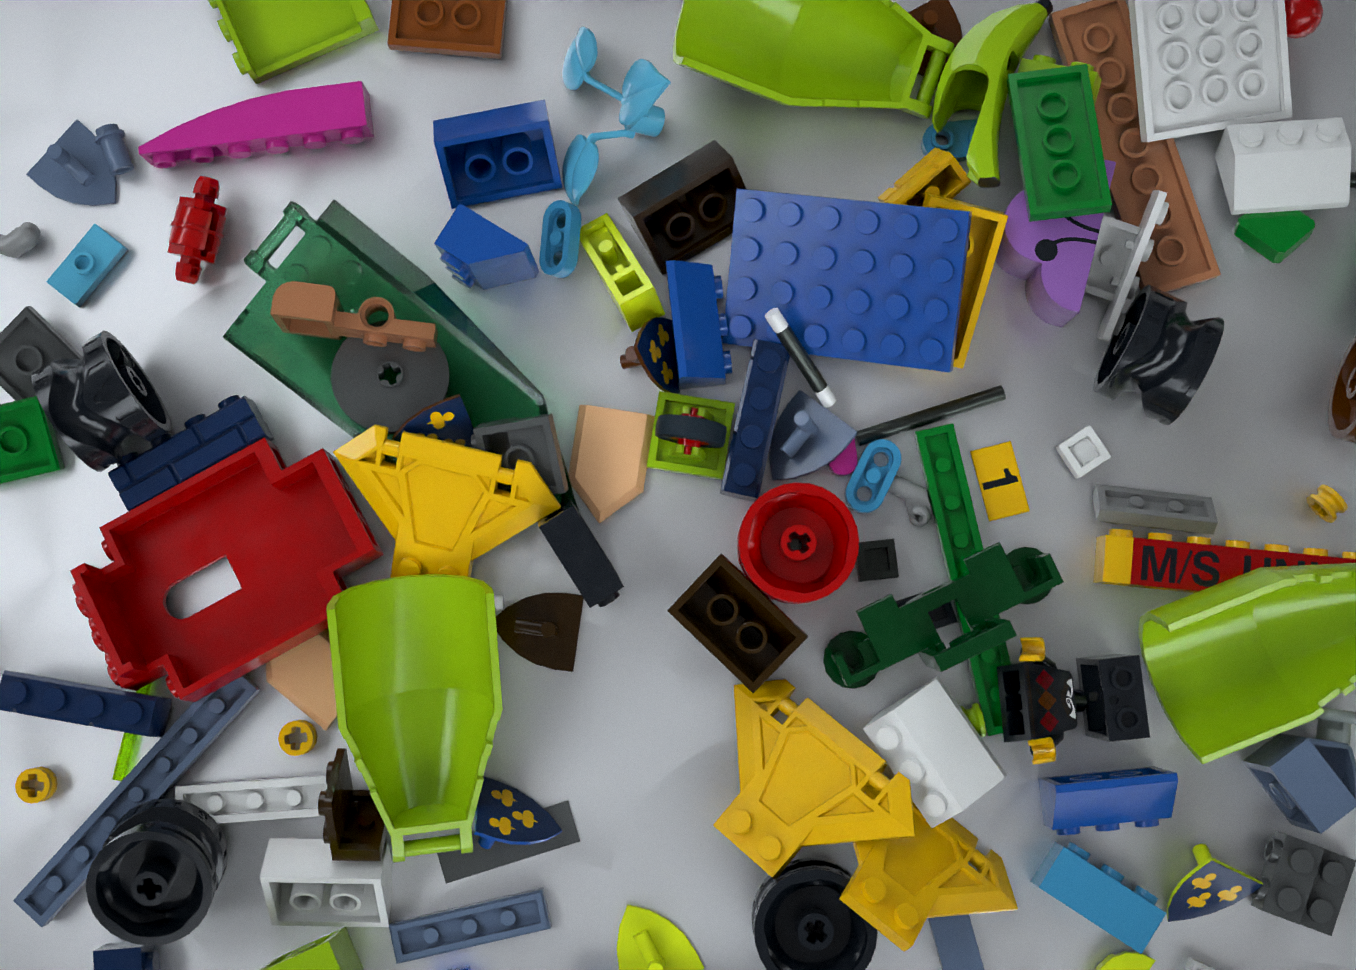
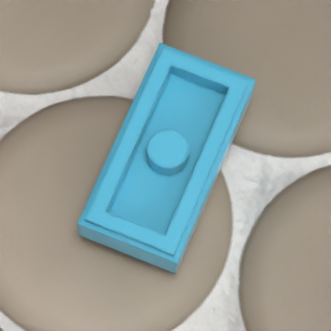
[46,224,128,307]

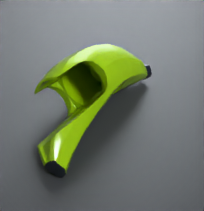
[932,0,1053,188]

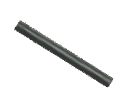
[856,385,1006,446]

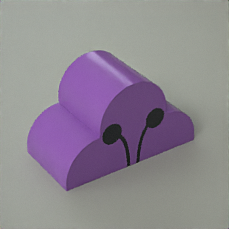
[995,159,1116,328]

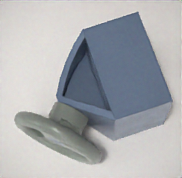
[1243,707,1356,834]

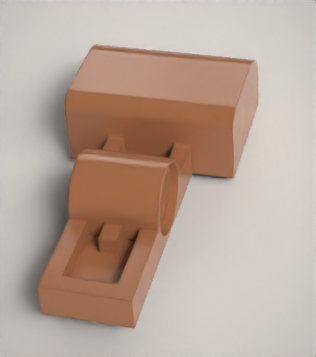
[270,281,438,352]

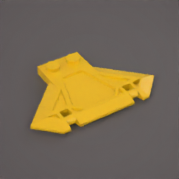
[333,424,561,578]
[713,679,915,880]
[839,763,1018,952]

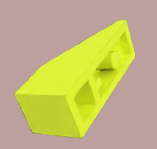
[580,213,665,332]

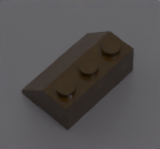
[617,140,746,275]
[667,553,808,693]

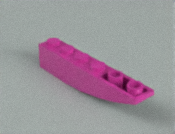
[138,81,374,168]

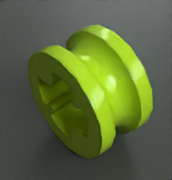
[960,702,986,738]

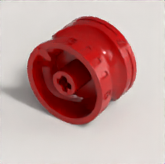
[736,482,859,604]

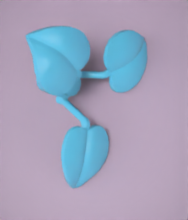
[562,26,671,206]

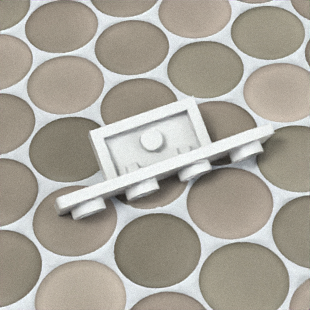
[1085,190,1169,342]

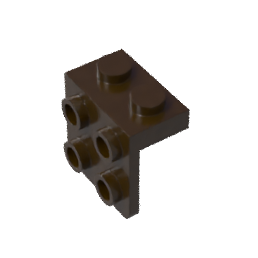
[318,748,387,861]

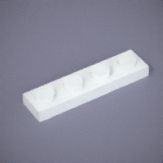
[175,775,327,824]

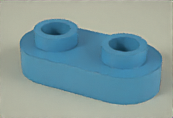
[921,119,978,162]
[539,200,581,278]
[844,439,901,513]

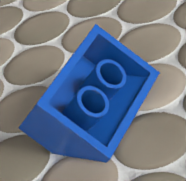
[433,99,562,209]
[434,203,539,290]
[666,260,732,390]
[1038,766,1178,835]

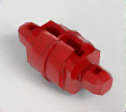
[167,176,227,285]

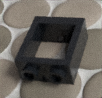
[537,497,624,608]
[1076,654,1150,742]

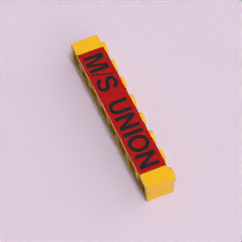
[1093,529,1356,593]

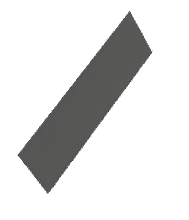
[437,801,580,884]

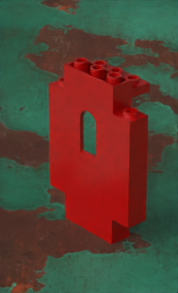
[70,438,384,702]

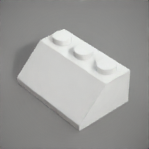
[1215,117,1352,215]
[863,676,1007,828]
[260,837,392,927]

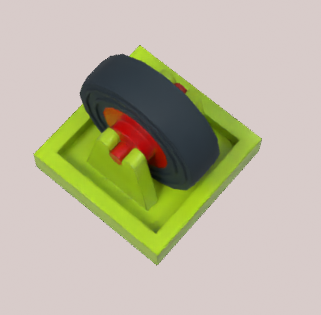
[647,391,735,480]

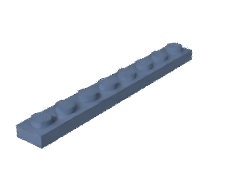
[13,675,261,927]

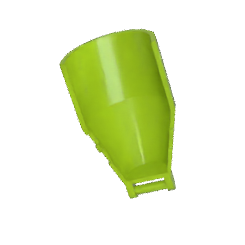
[673,0,955,119]
[1138,563,1356,764]
[326,574,503,863]

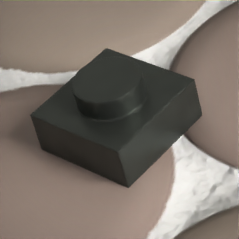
[856,539,899,582]

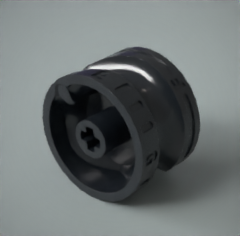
[1093,285,1224,425]
[31,331,171,472]
[86,798,228,946]
[751,858,878,970]

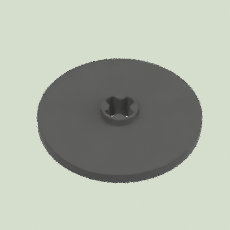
[331,320,450,434]

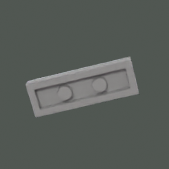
[1093,484,1218,535]

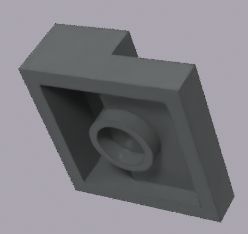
[471,413,569,495]
[1251,831,1356,936]

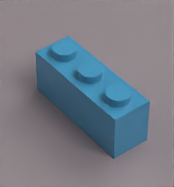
[1030,842,1166,954]

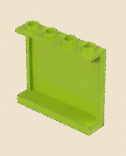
[208,0,379,84]

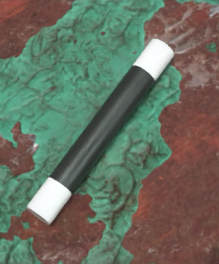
[765,308,837,408]

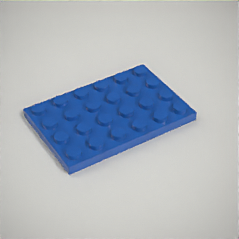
[722,189,972,373]

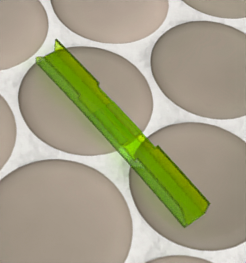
[112,683,152,781]

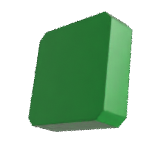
[1234,210,1315,263]

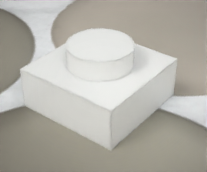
[1055,425,1112,479]

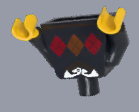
[997,637,1087,765]

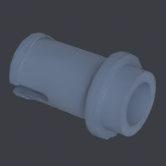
[94,124,134,175]

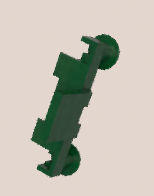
[823,542,1064,689]

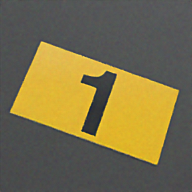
[970,441,1030,521]

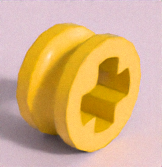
[1306,484,1348,523]
[278,720,318,756]
[15,766,58,804]

